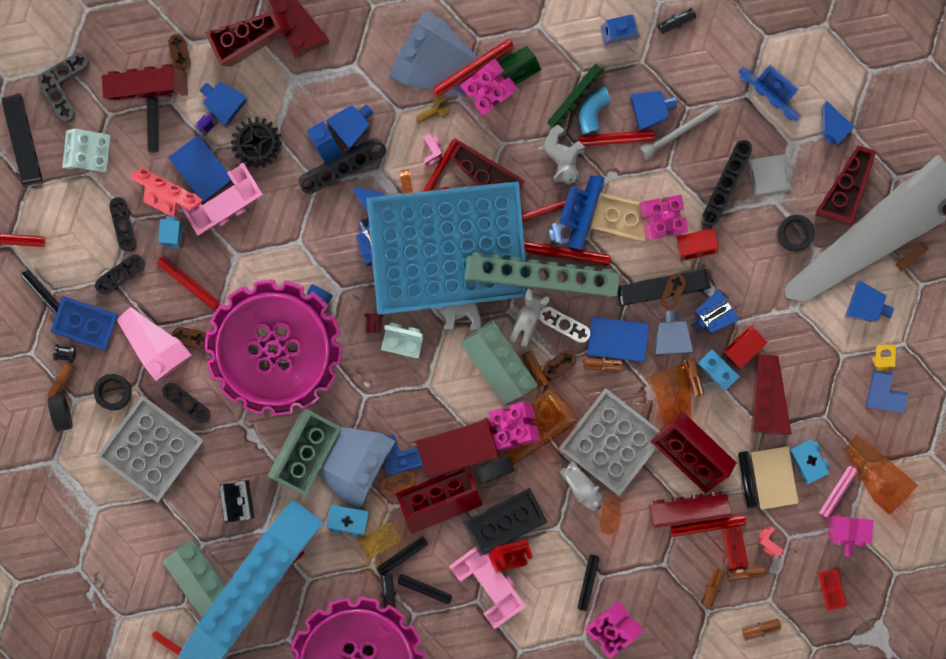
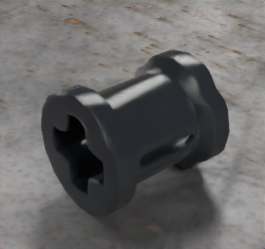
[53,344,76,363]

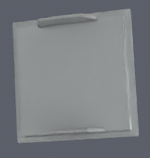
[748,154,792,197]

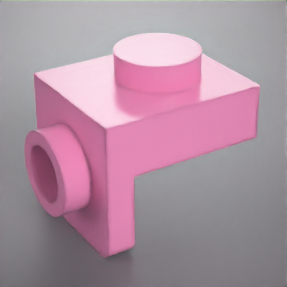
[424,134,442,166]

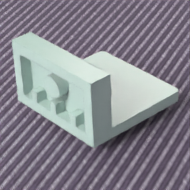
[62,128,110,172]
[381,323,424,359]

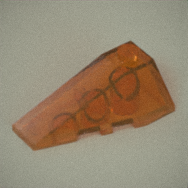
[647,364,691,425]
[504,388,579,465]
[844,434,918,515]

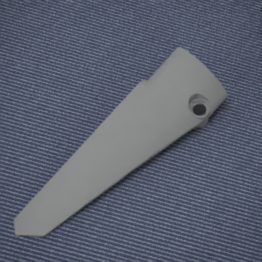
[785,155,946,302]

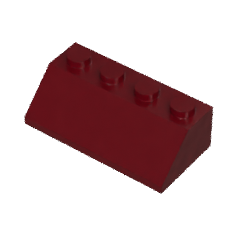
[650,411,737,494]
[396,466,483,534]
[649,491,732,528]

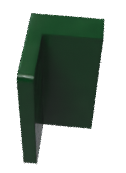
[498,46,542,85]

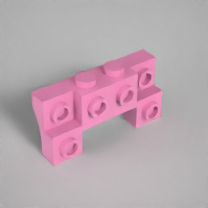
[180,163,263,236]
[449,547,526,629]

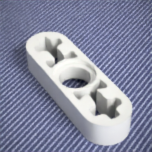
[540,307,590,343]

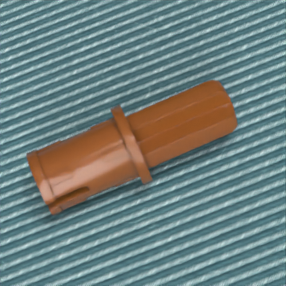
[522,350,549,388]
[583,357,622,372]
[683,358,705,397]
[48,362,76,397]
[727,566,767,581]
[700,569,725,608]
[742,619,781,641]

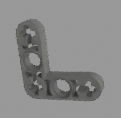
[38,52,89,122]

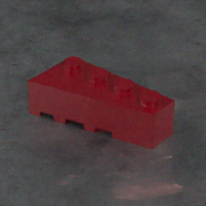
[268,0,329,58]
[205,11,291,67]
[102,64,188,101]
[450,141,526,191]
[816,145,876,227]
[751,354,792,435]

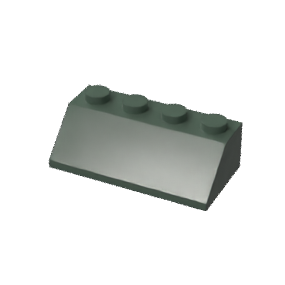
[460,320,538,404]
[267,408,342,496]
[162,539,226,618]

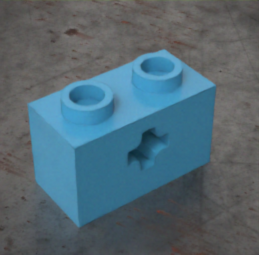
[158,217,184,248]
[697,350,740,391]
[790,439,830,485]
[326,505,369,538]

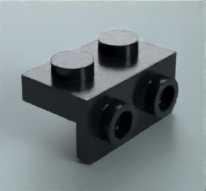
[219,480,254,523]

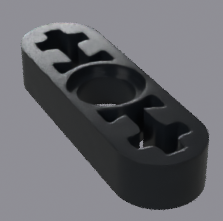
[109,197,137,252]
[95,255,145,295]
[162,383,211,424]

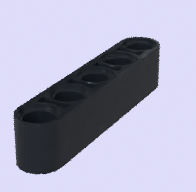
[1,93,43,187]
[299,138,386,194]
[701,140,752,228]
[617,269,711,306]

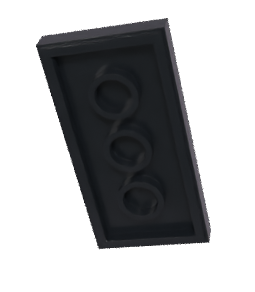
[463,488,547,557]

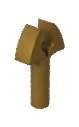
[416,98,451,123]

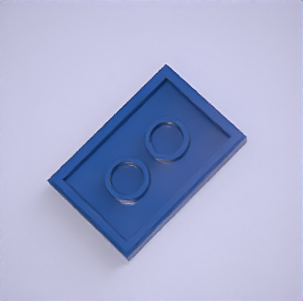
[168,135,232,203]
[50,296,118,351]
[587,317,649,362]

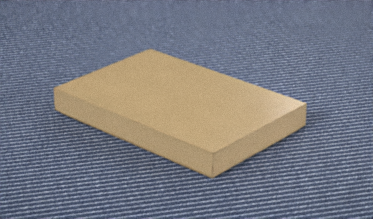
[589,192,648,243]
[750,446,799,510]

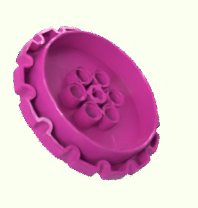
[205,279,342,416]
[291,597,426,659]

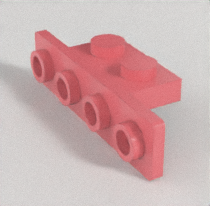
[131,168,202,217]

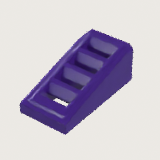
[194,113,217,136]

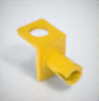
[872,345,896,372]

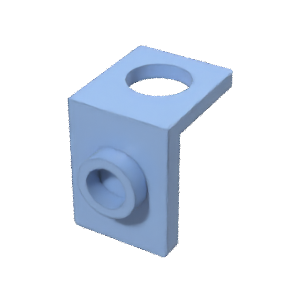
[549,223,573,245]

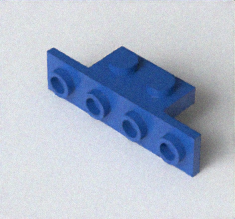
[738,64,801,122]
[559,175,605,250]

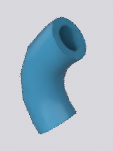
[579,86,611,136]

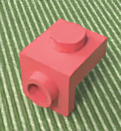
[758,527,783,557]

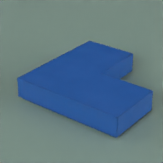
[866,370,908,413]
[383,435,423,477]

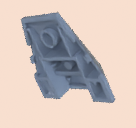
[389,11,478,96]
[318,427,396,510]

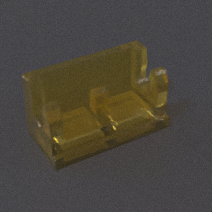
[357,520,402,559]

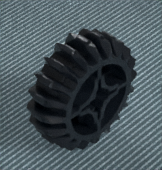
[231,117,283,169]

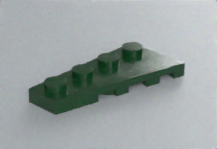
[547,63,605,127]

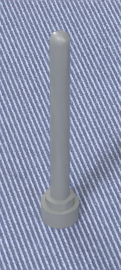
[639,105,720,160]

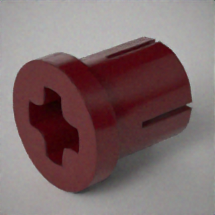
[364,313,383,333]

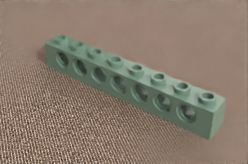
[464,253,619,298]

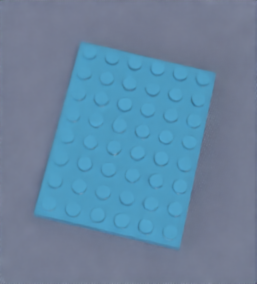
[367,182,528,314]

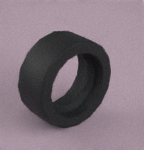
[777,214,815,252]
[94,374,132,411]
[48,394,73,432]
[476,457,515,483]

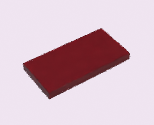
[415,419,500,478]

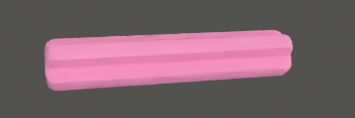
[820,466,858,518]

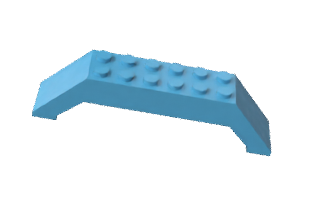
[178,499,324,659]

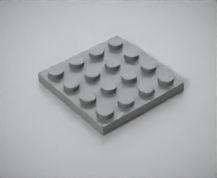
[559,388,660,496]
[96,395,204,503]

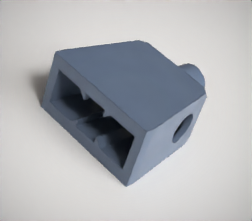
[655,311,693,355]

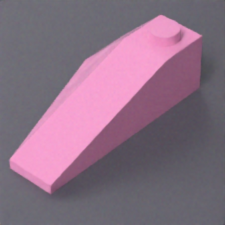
[116,307,192,381]

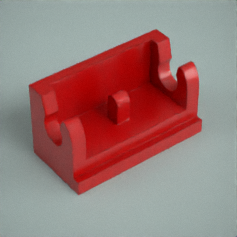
[676,228,719,261]
[722,326,768,369]
[722,527,748,569]
[488,539,533,573]
[818,568,848,611]

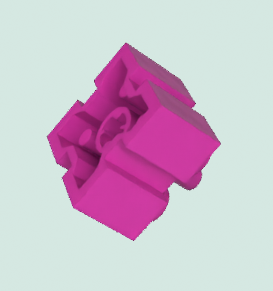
[460,59,518,116]
[639,195,688,240]
[489,402,540,451]
[828,516,874,557]
[585,601,644,659]

